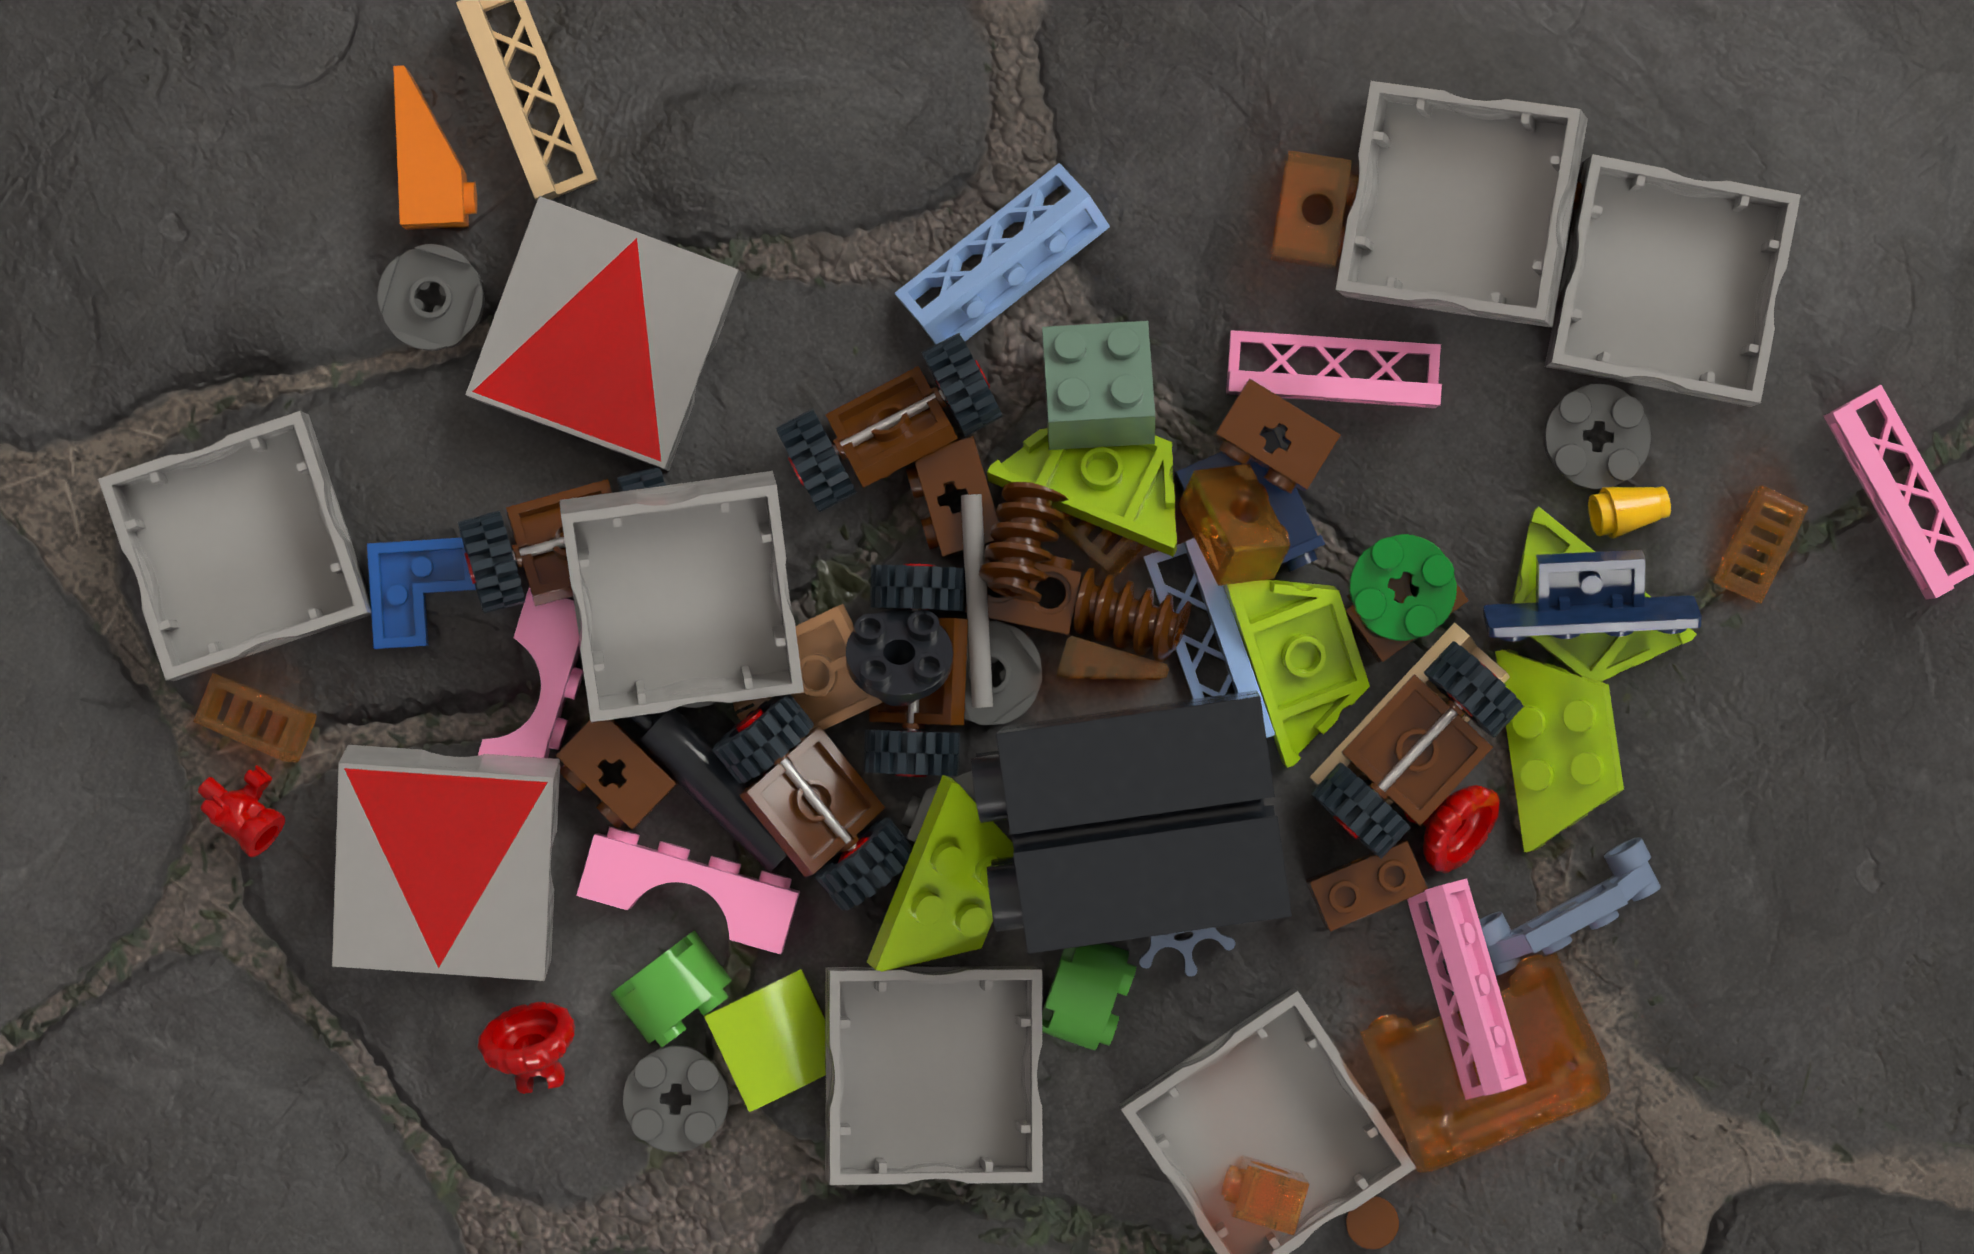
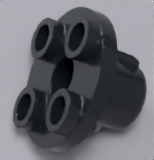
[846,610,953,706]

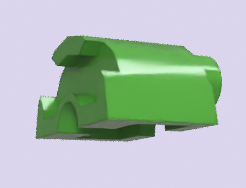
[610,930,732,1048]
[1042,943,1137,1051]

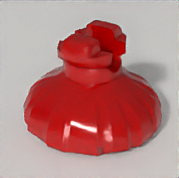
[1403,785,1500,874]
[478,1002,575,1094]

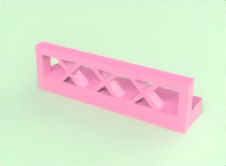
[1226,330,1442,408]
[1824,385,1974,599]
[1407,879,1527,1100]

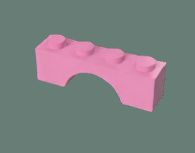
[478,588,584,758]
[576,827,800,955]

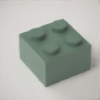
[1042,321,1155,450]

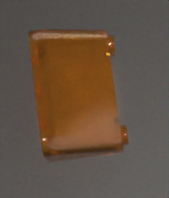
[1360,953,1611,1173]

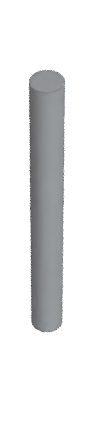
[961,494,993,708]

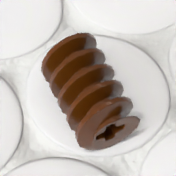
[978,482,1069,602]
[1074,568,1191,662]

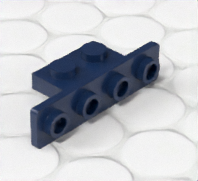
[1483,550,1702,641]

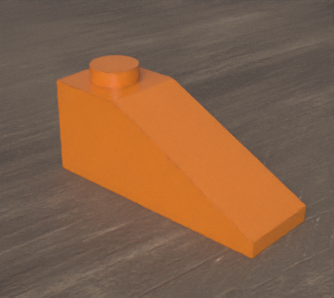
[393,65,477,230]

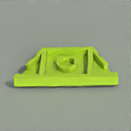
[987,428,1177,557]
[1512,506,1697,682]
[1221,576,1370,768]
[1495,649,1624,852]
[867,775,1014,972]

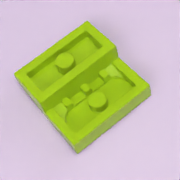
[704,969,826,1112]

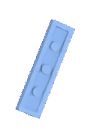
[895,163,1110,345]
[1143,535,1275,738]

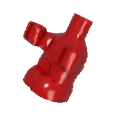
[198,765,285,858]

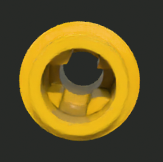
[1588,486,1671,539]

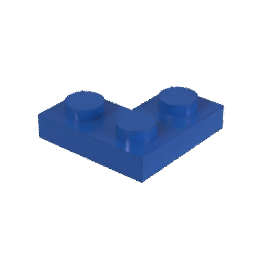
[367,538,476,649]

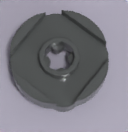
[377,244,485,351]
[1543,384,1651,490]
[964,621,1042,725]
[623,1045,729,1152]

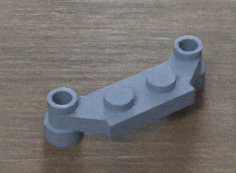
[1479,837,1661,976]

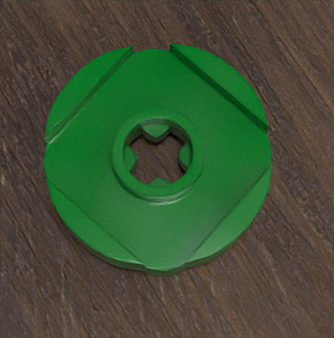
[1349,534,1457,641]

